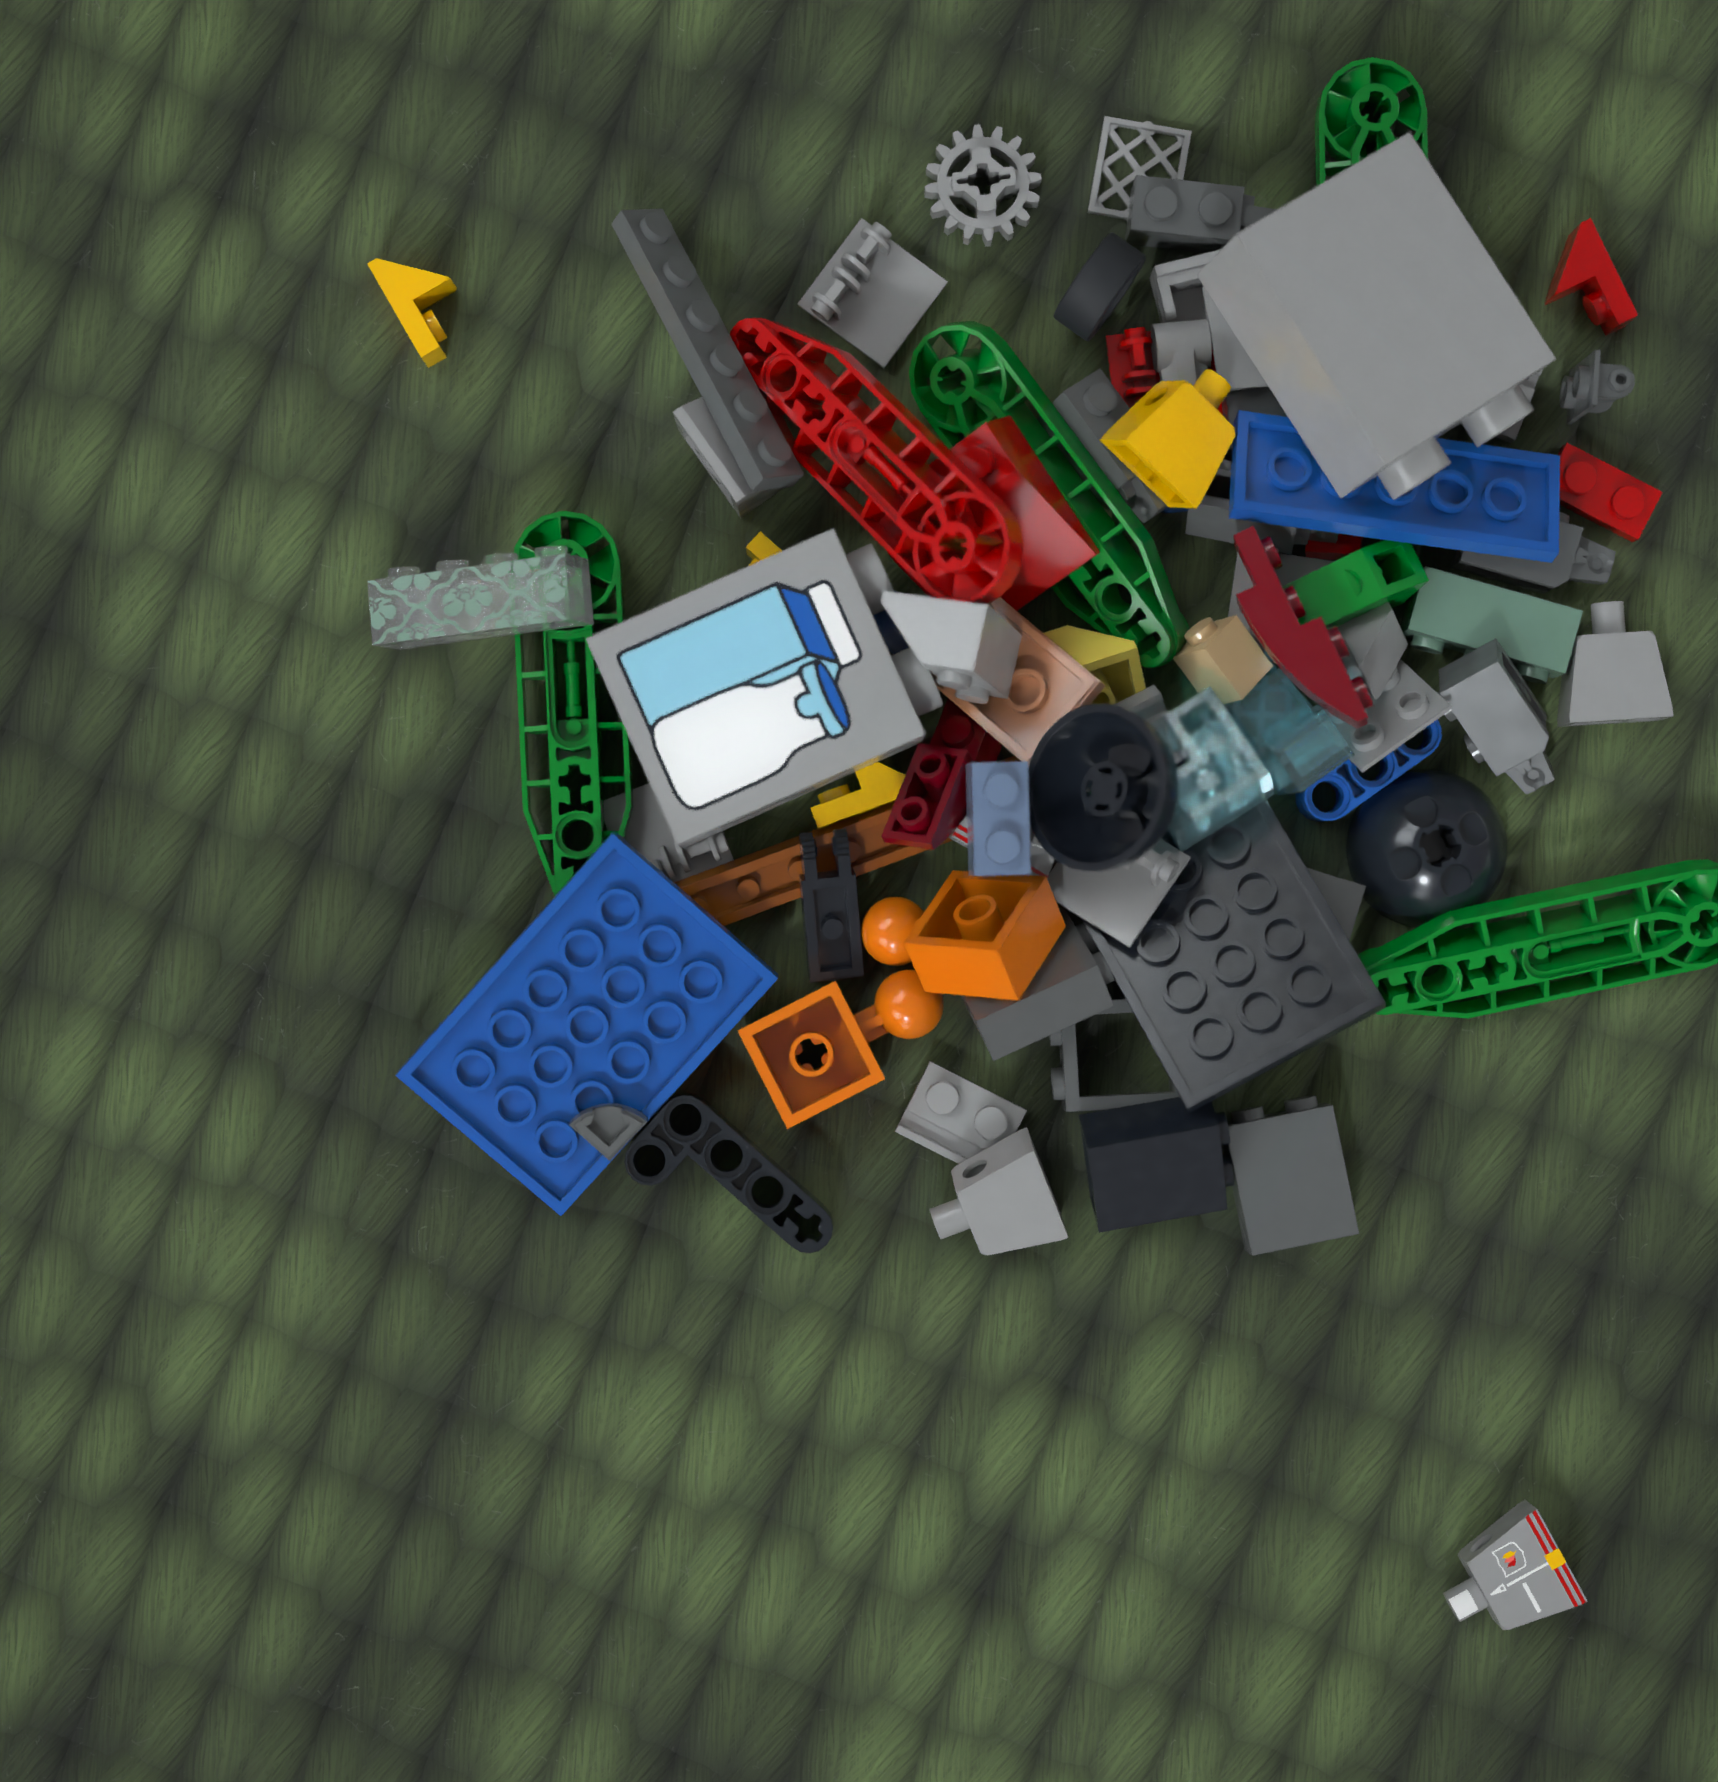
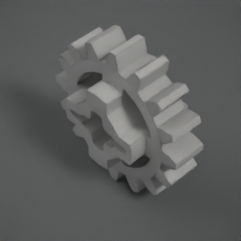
[924,124,1042,247]

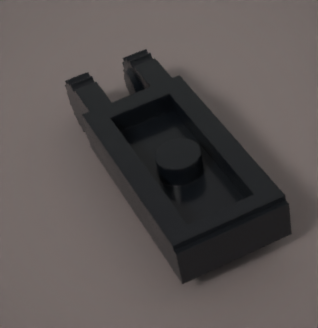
[799,828,864,983]

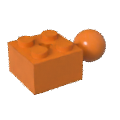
[861,870,1066,1001]
[738,970,944,1129]

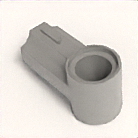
[1151,319,1212,385]

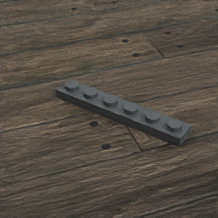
[611,209,804,491]

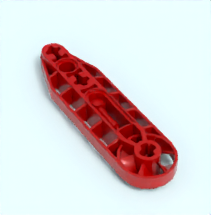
[730,318,1024,604]

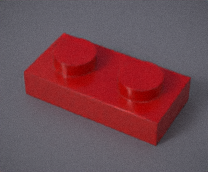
[1558,443,1663,542]

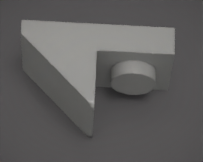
[1337,602,1408,700]

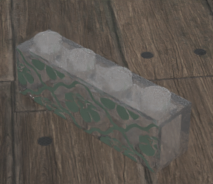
[367,546,594,650]

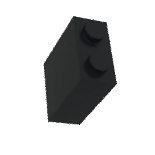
[1079,1097,1234,1233]

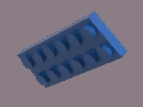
[1229,410,1560,563]

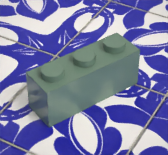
[1400,566,1583,684]

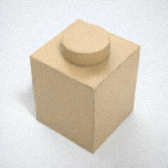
[1173,615,1273,708]

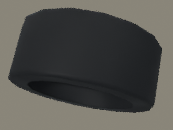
[1053,232,1146,342]

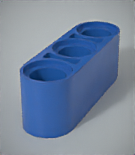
[1296,719,1442,822]

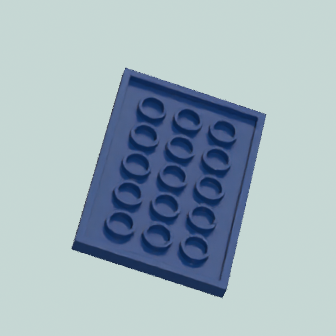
[395,831,778,1216]

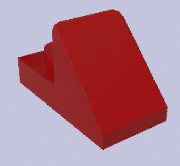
[1544,218,1638,336]

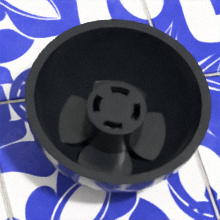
[1028,704,1179,872]
[1346,769,1507,928]

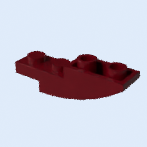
[1233,526,1373,729]
[881,698,1002,850]

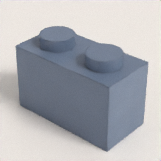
[965,761,1031,876]

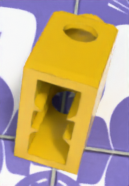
[1100,369,1235,509]

